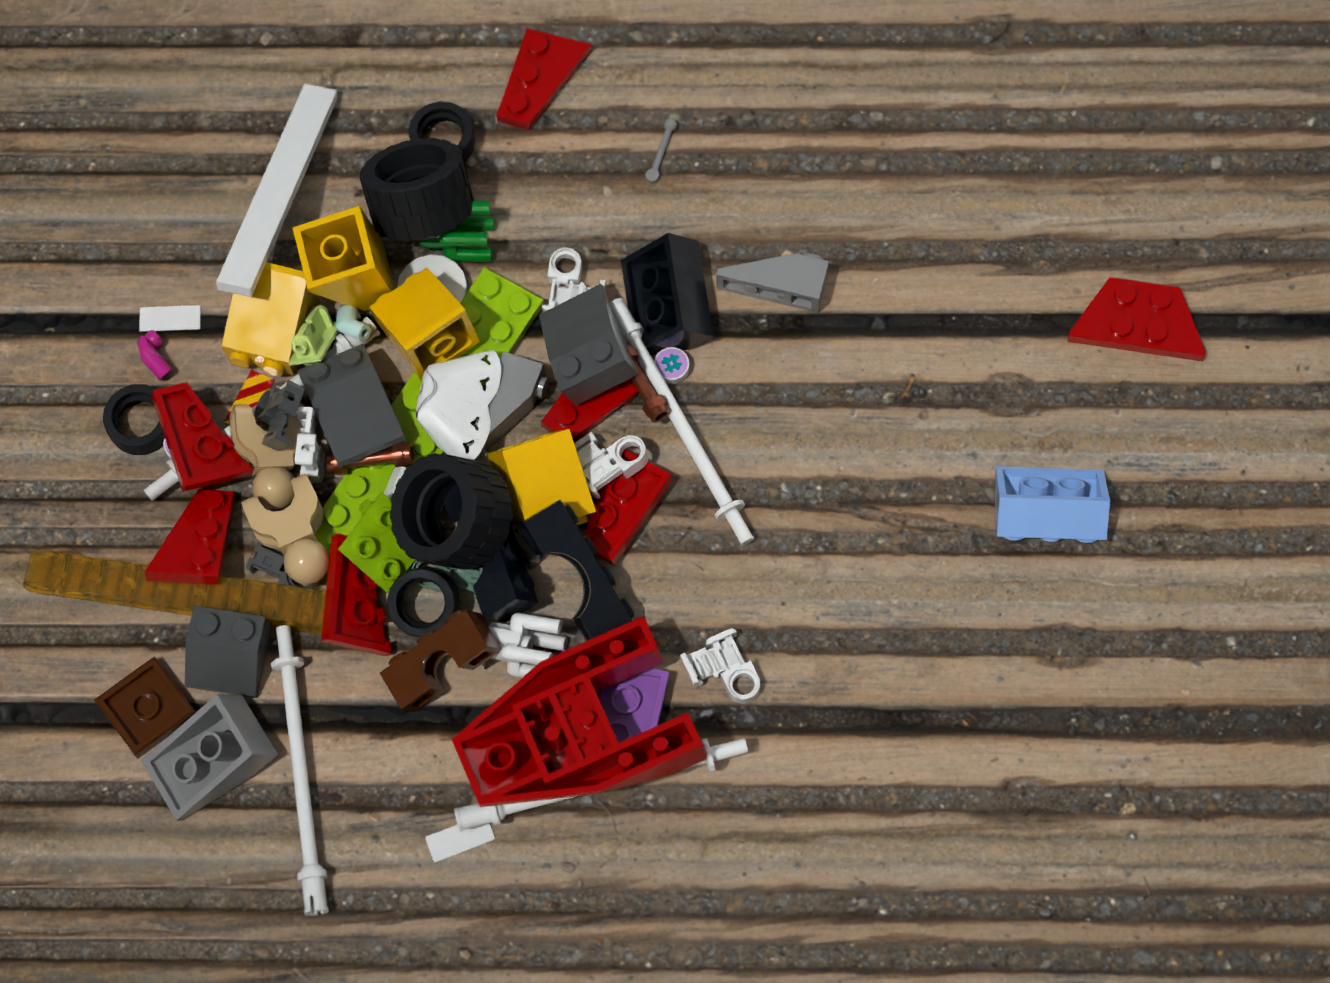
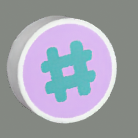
[654,347,689,384]

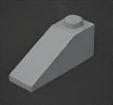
[716,253,829,313]
[466,351,549,461]

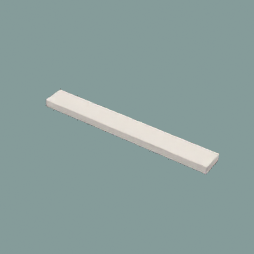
[216,83,338,297]

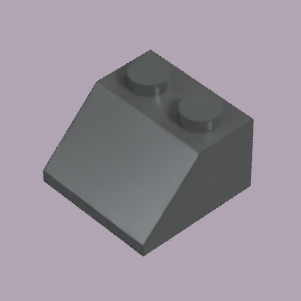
[185,606,272,698]

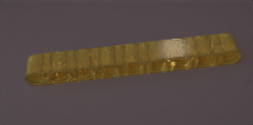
[23,550,326,635]

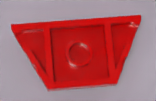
[1067,277,1206,362]

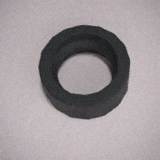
[408,101,476,162]
[103,384,165,455]
[387,566,460,638]

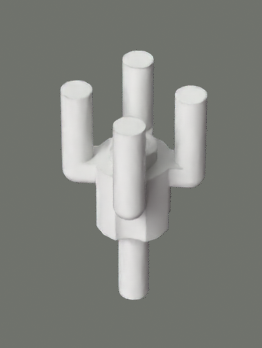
[488,613,568,678]

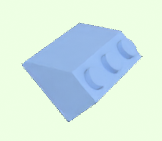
[995,466,1110,543]

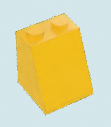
[292,205,395,311]
[221,262,319,376]
[369,267,480,381]
[486,429,596,535]

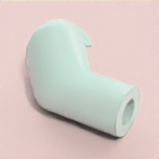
[335,305,371,342]

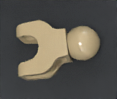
[230,403,304,511]
[241,474,329,585]

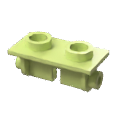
[288,305,339,366]

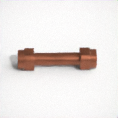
[626,341,671,423]
[326,441,415,475]

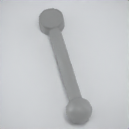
[645,118,677,184]

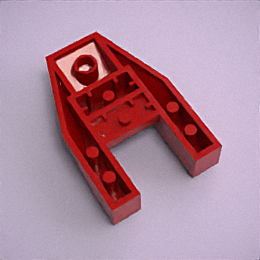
[451,616,707,807]

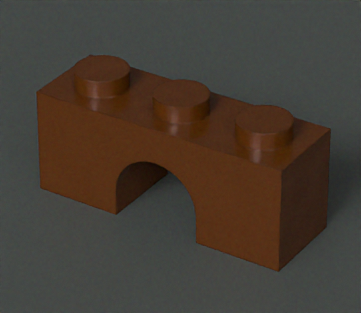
[380,610,501,712]

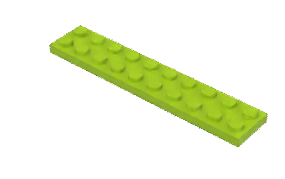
[316,267,544,576]

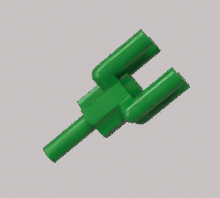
[379,201,495,262]

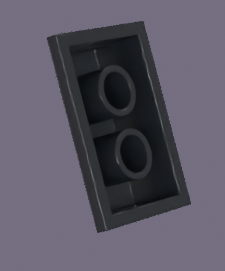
[621,233,714,355]

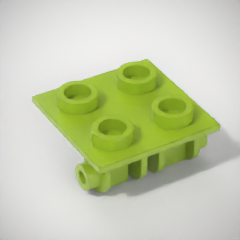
[338,492,415,594]

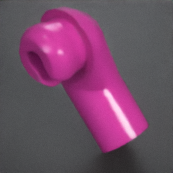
[137,330,173,381]

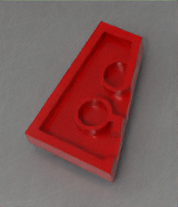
[496,28,592,130]
[541,362,651,442]
[151,382,253,492]
[585,442,673,566]
[145,489,235,585]
[321,533,392,656]

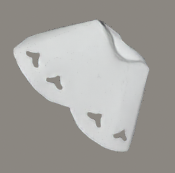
[415,350,501,460]

